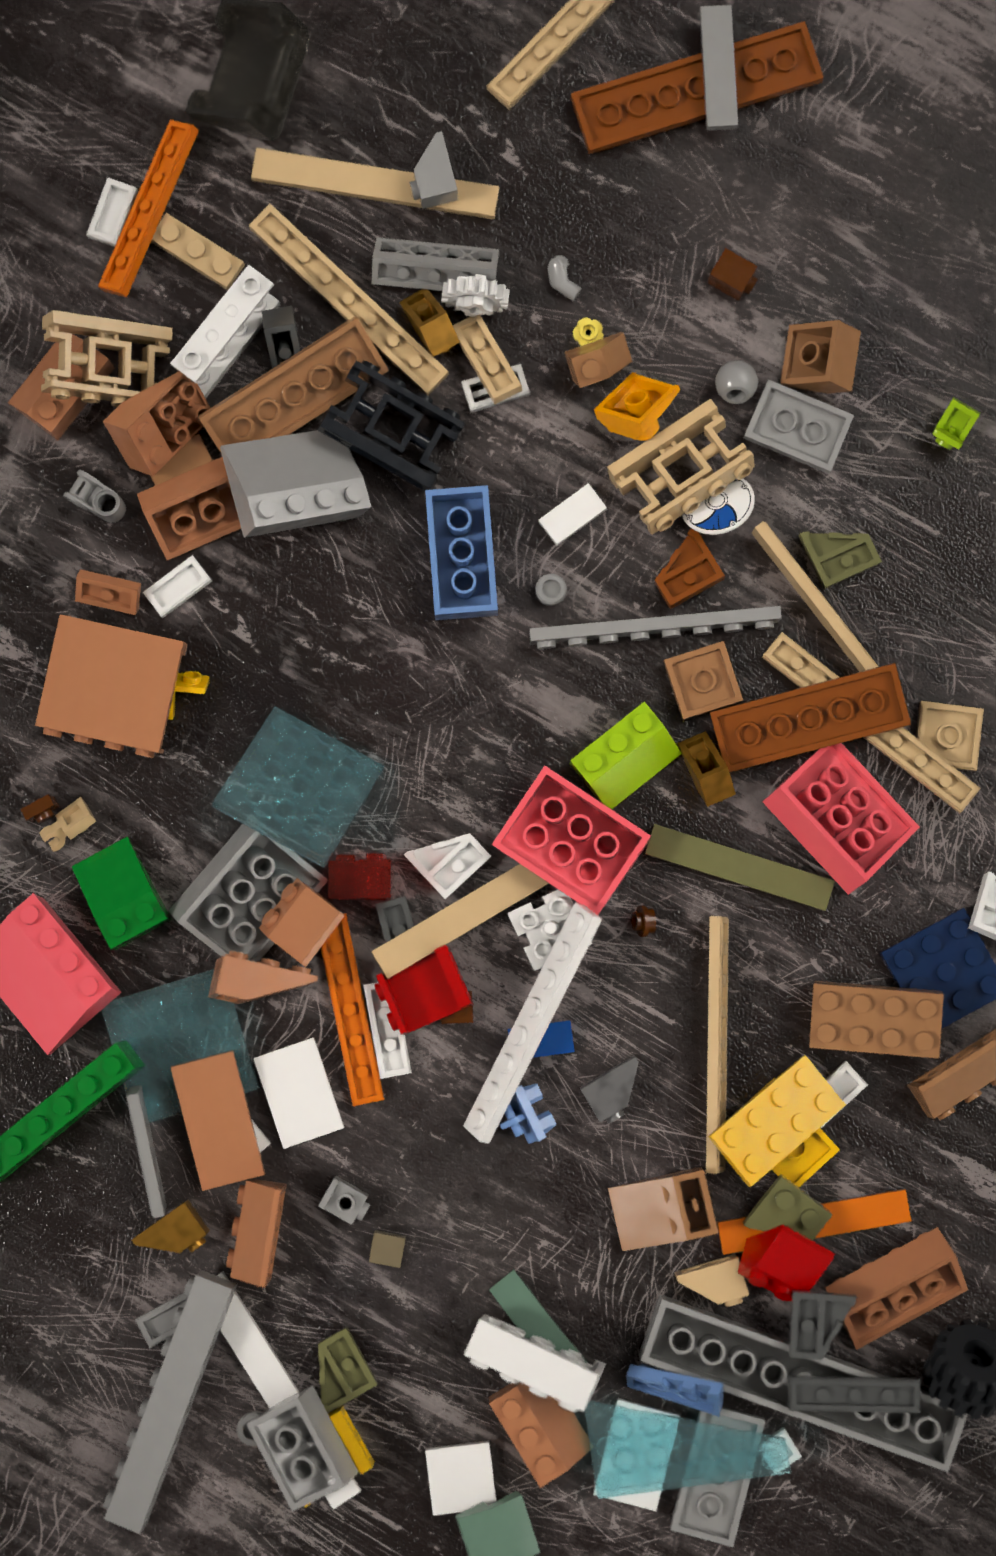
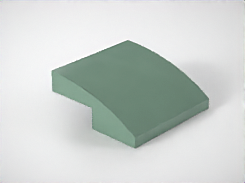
[455,1491,540,1556]

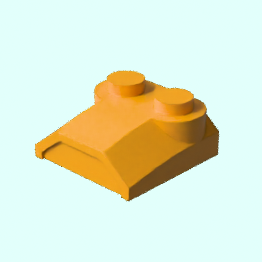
[594,372,680,441]

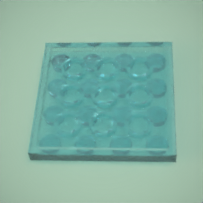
[212,707,384,868]
[102,969,259,1123]

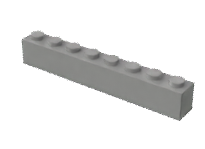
[103,1270,238,1534]

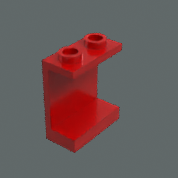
[374,945,474,1035]

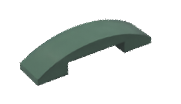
[489,1269,588,1363]

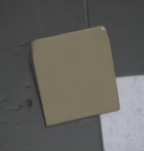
[369,1230,406,1268]

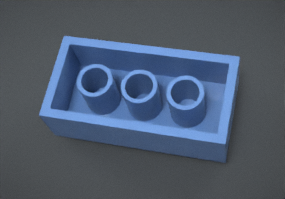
[425,485,498,620]

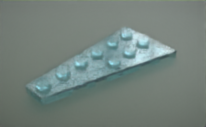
[585,1400,791,1499]

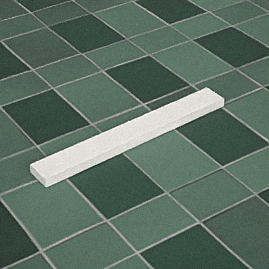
[217,1271,361,1510]

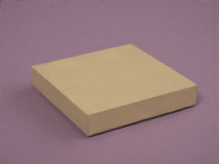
[916,701,984,772]

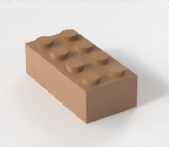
[809,981,944,1059]

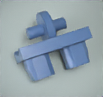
[499,1084,556,1144]

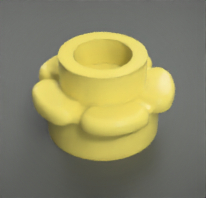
[573,318,603,346]

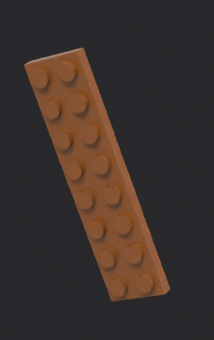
[570,21,824,155]

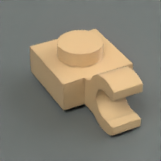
[40,797,96,852]

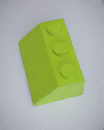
[569,701,682,810]

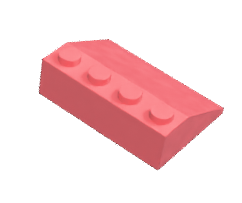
[762,743,920,895]
[492,766,651,915]
[0,893,122,1056]

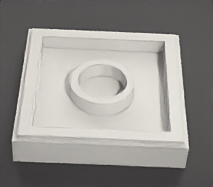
[425,1440,496,1516]

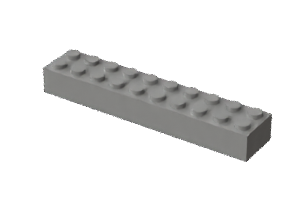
[639,1294,968,1472]

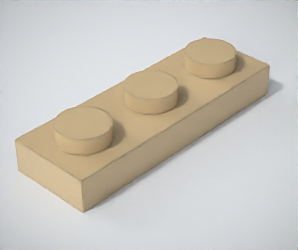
[151,213,245,290]
[453,315,522,404]

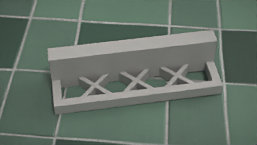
[372,238,499,291]

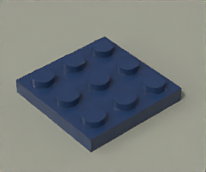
[880,908,996,1029]

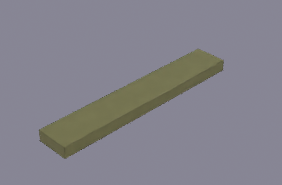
[645,824,835,911]

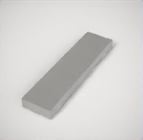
[700,5,738,130]
[126,1085,167,1218]

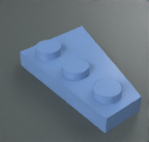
[626,1364,723,1417]

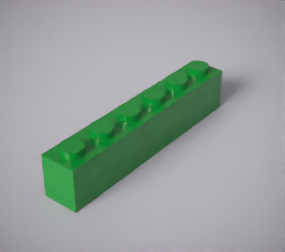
[0,1040,145,1183]

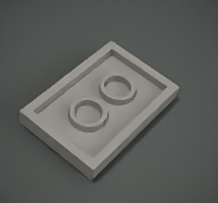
[743,379,854,474]

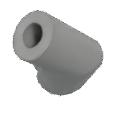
[548,255,582,301]

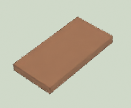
[170,1050,265,1191]

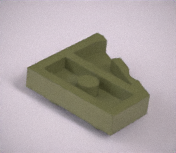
[798,532,882,589]
[743,1174,833,1240]
[318,1326,378,1413]

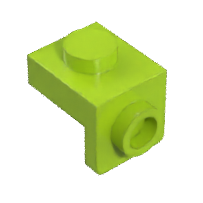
[932,397,980,450]

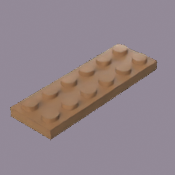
[197,316,389,453]

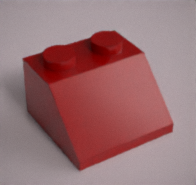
[737,1225,835,1301]

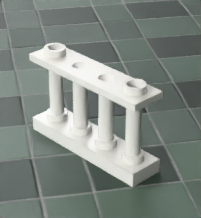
[170,265,280,399]

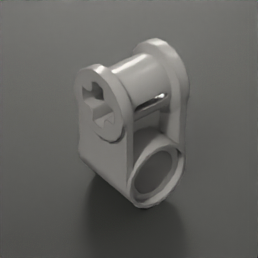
[63,469,126,523]

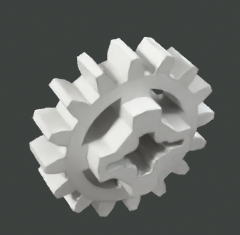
[441,274,510,317]

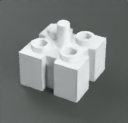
[507,890,592,971]

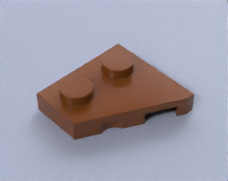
[655,528,725,609]

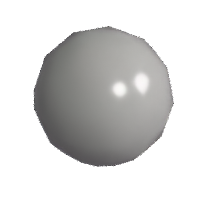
[715,360,759,404]

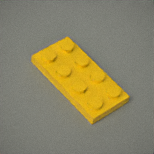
[708,1055,846,1187]

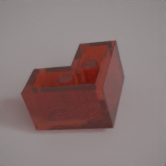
[328,853,394,900]

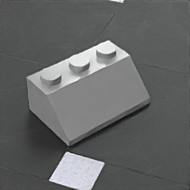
[246,1385,359,1512]

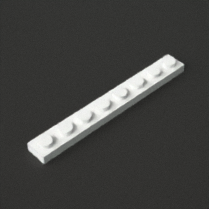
[463,902,602,1144]

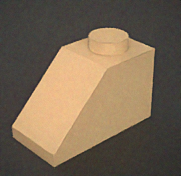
[674,1254,749,1307]

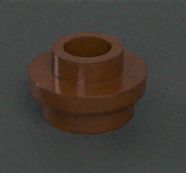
[631,905,656,937]

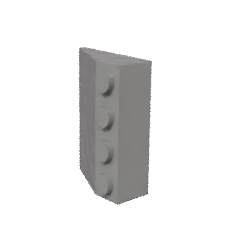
[220,430,371,538]
[168,815,328,962]

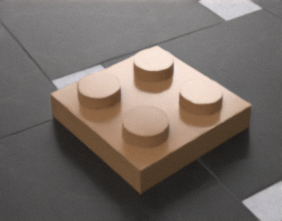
[663,641,743,720]

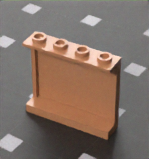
[35,614,188,758]

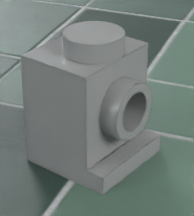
[318,1176,370,1225]

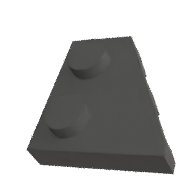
[789,1290,856,1360]

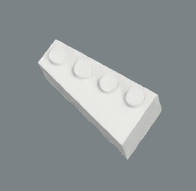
[464,1314,606,1412]

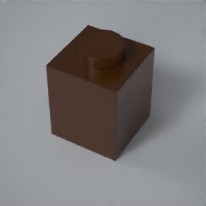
[707,248,758,301]

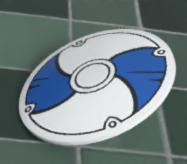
[682,479,755,535]

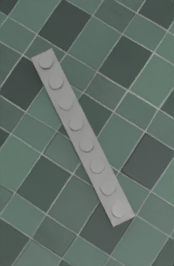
[529,606,782,649]

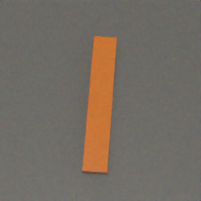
[98,120,199,298]
[321,913,384,1106]
[717,1189,911,1255]

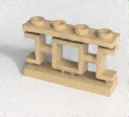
[41,310,172,407]
[607,399,755,534]

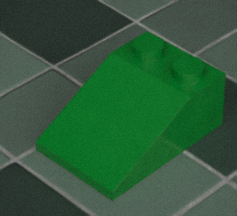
[72,837,172,950]

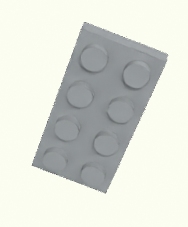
[670,1407,765,1547]

